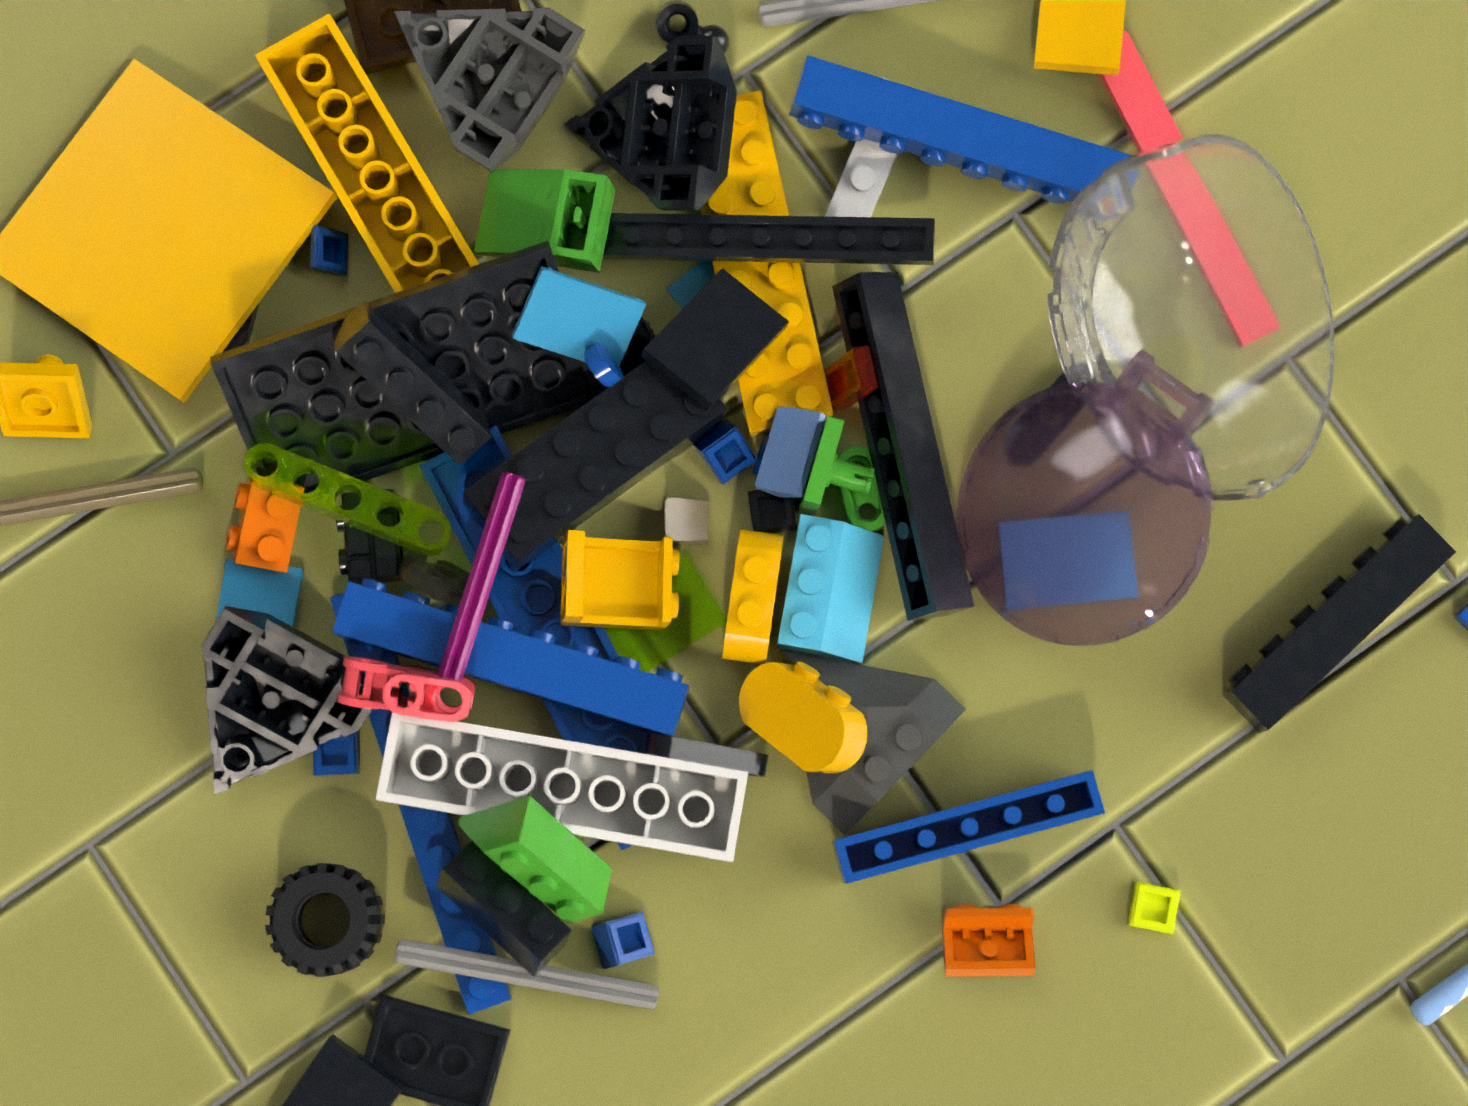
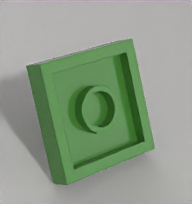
[797,416,875,516]

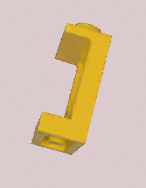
[560,530,680,631]

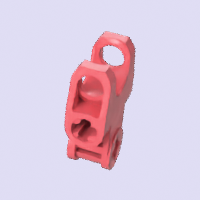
[337,656,476,722]

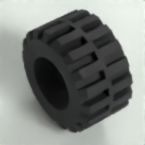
[265,863,385,977]

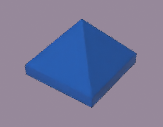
[310,225,348,275]

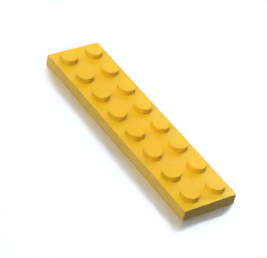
[700,90,834,436]

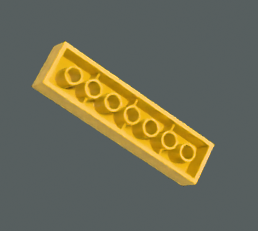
[255,13,479,293]

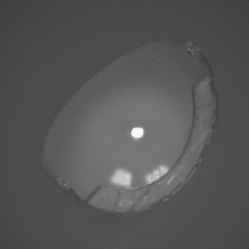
[1047,134,1334,501]

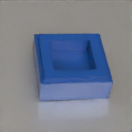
[313,731,360,776]

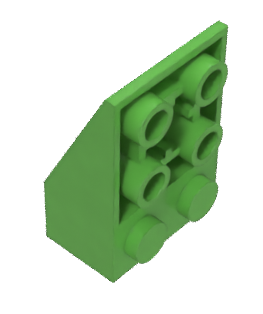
[474,169,616,273]

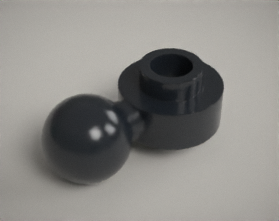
[656,0,729,54]

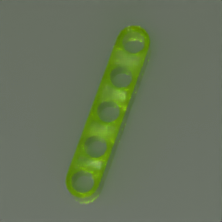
[244,443,451,556]

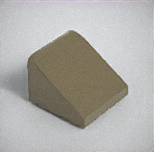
[664,497,708,545]

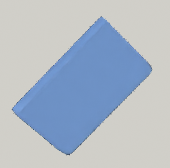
[755,406,826,498]

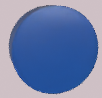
[584,342,623,387]

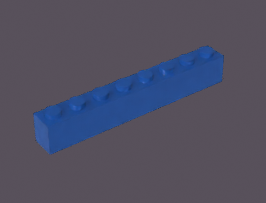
[788,55,1135,216]
[332,578,689,737]

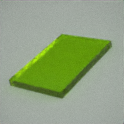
[604,556,727,672]

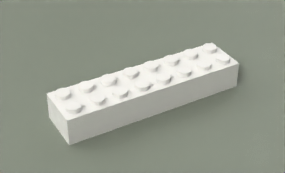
[376,712,748,862]

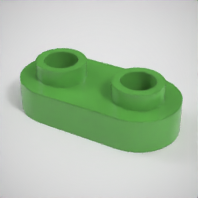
[838,446,885,532]

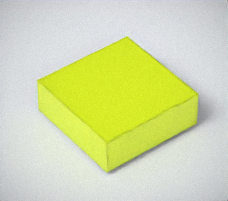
[1127,882,1181,934]

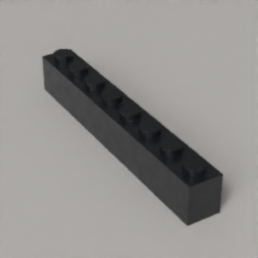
[832,272,974,621]

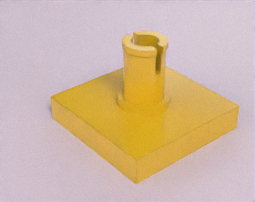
[0,354,93,438]

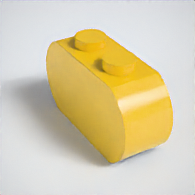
[722,529,784,664]
[739,661,867,773]

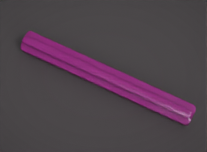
[437,472,525,681]

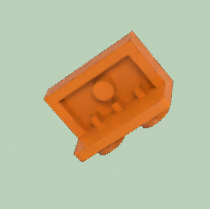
[225,474,305,573]
[942,904,1036,977]

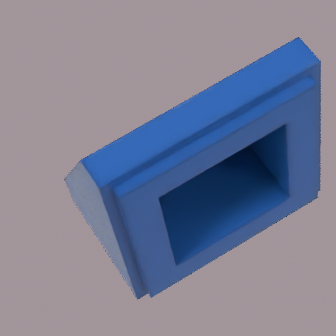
[693,420,757,485]
[592,911,655,969]

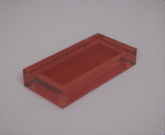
[824,346,878,412]

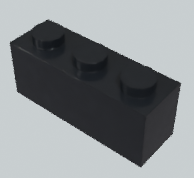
[436,840,572,977]

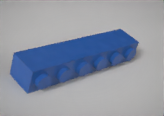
[832,770,1105,884]

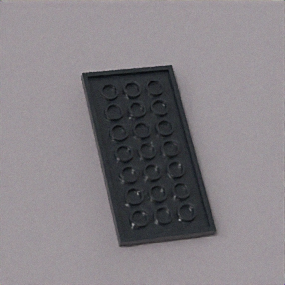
[210,241,600,503]

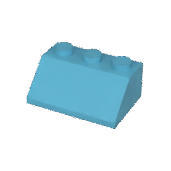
[776,514,884,664]

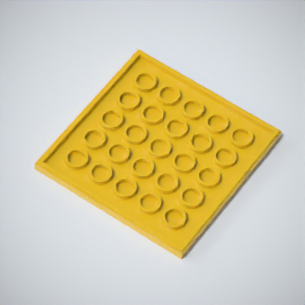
[0,59,337,403]

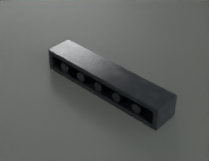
[1223,514,1456,733]

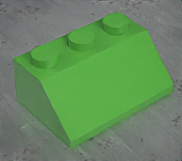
[458,796,612,923]

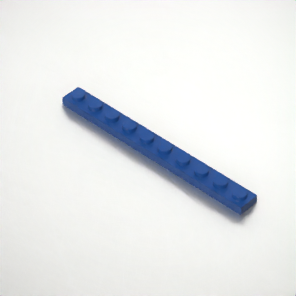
[329,592,512,1015]

